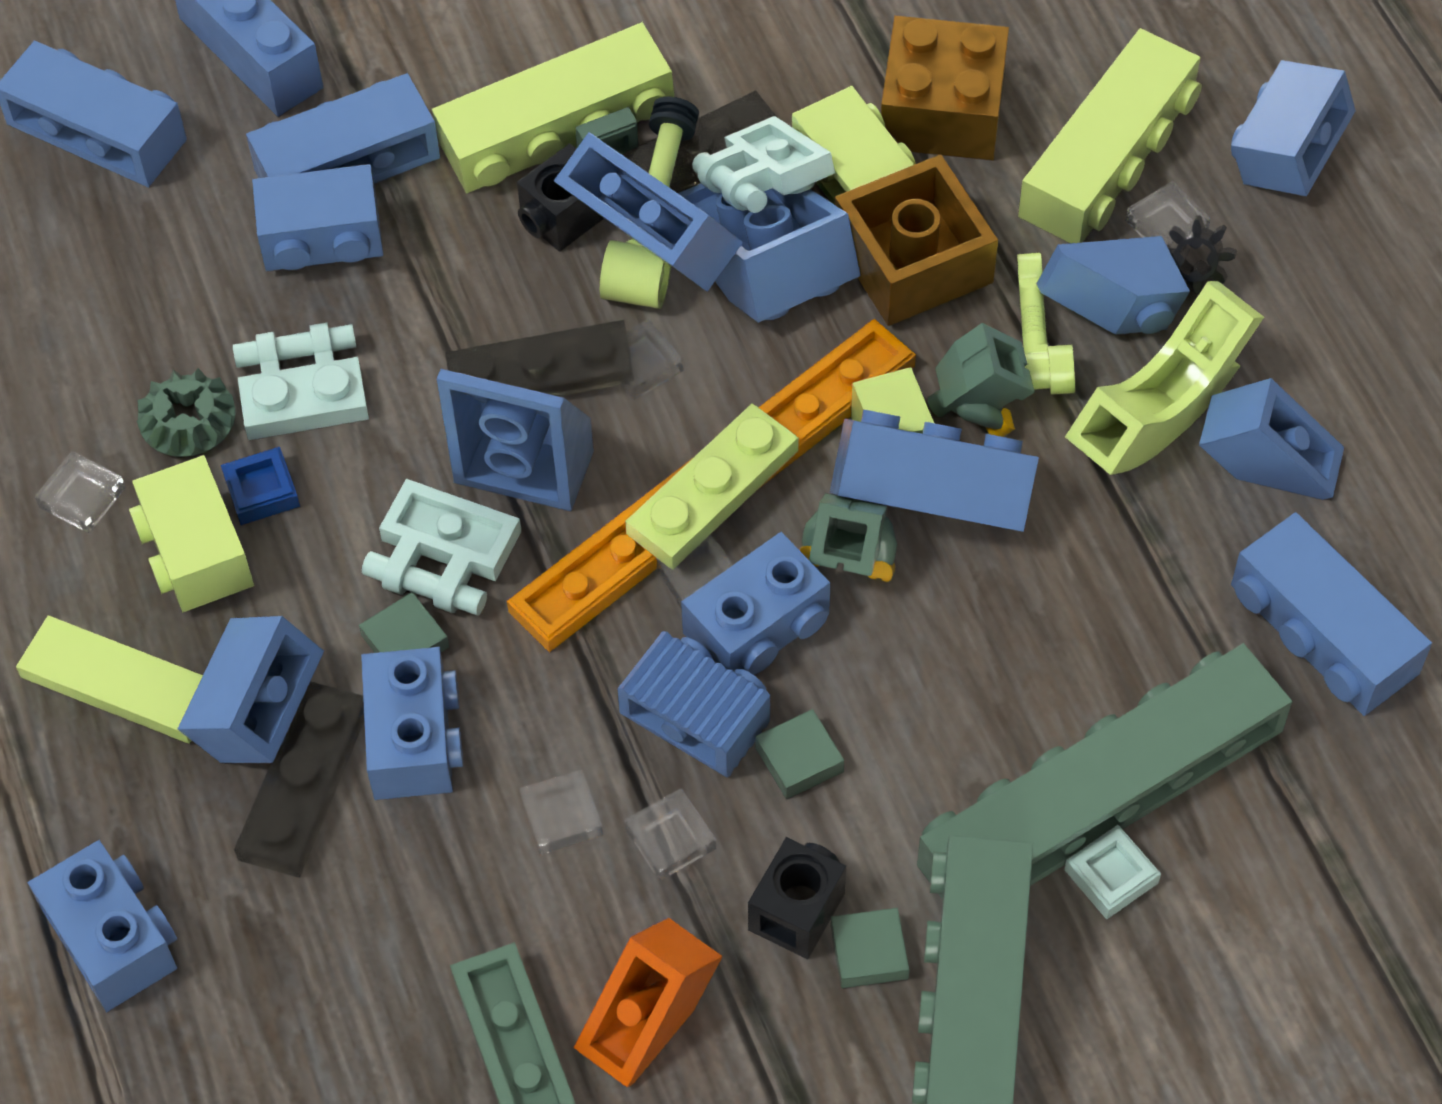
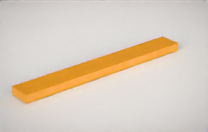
[507,319,916,653]

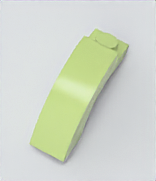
[1065,281,1264,475]

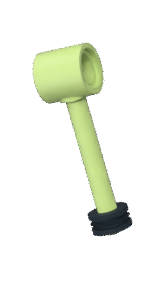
[599,96,699,309]

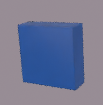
[221,446,300,525]

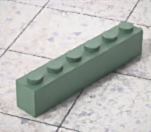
[917,643,1293,900]

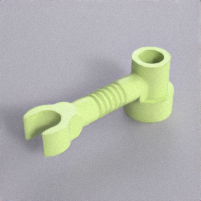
[1017,253,1075,395]

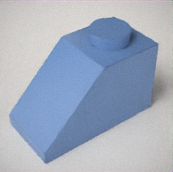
[1036,236,1190,335]
[1199,378,1344,500]

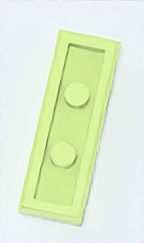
[16,615,203,744]

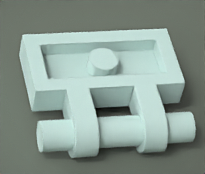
[692,116,835,213]
[233,322,369,440]
[362,479,522,616]

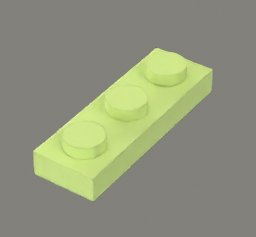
[625,403,799,570]

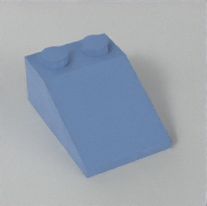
[678,183,861,323]
[437,369,594,511]

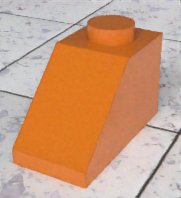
[573,918,723,1088]

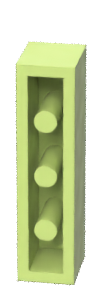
[432,22,674,194]
[1018,28,1202,243]

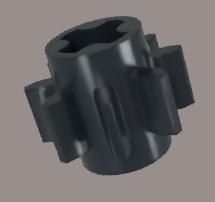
[1168,215,1237,294]

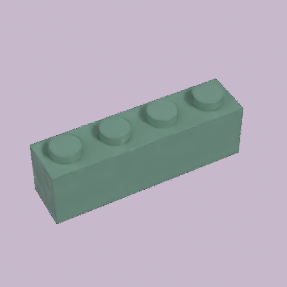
[912,835,1033,1104]

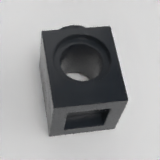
[517,143,604,252]
[748,837,847,960]

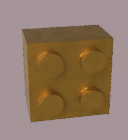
[881,15,1009,161]
[835,154,998,326]

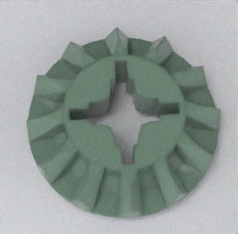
[137,368,236,457]

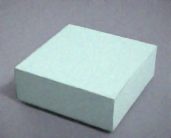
[1064,825,1161,920]

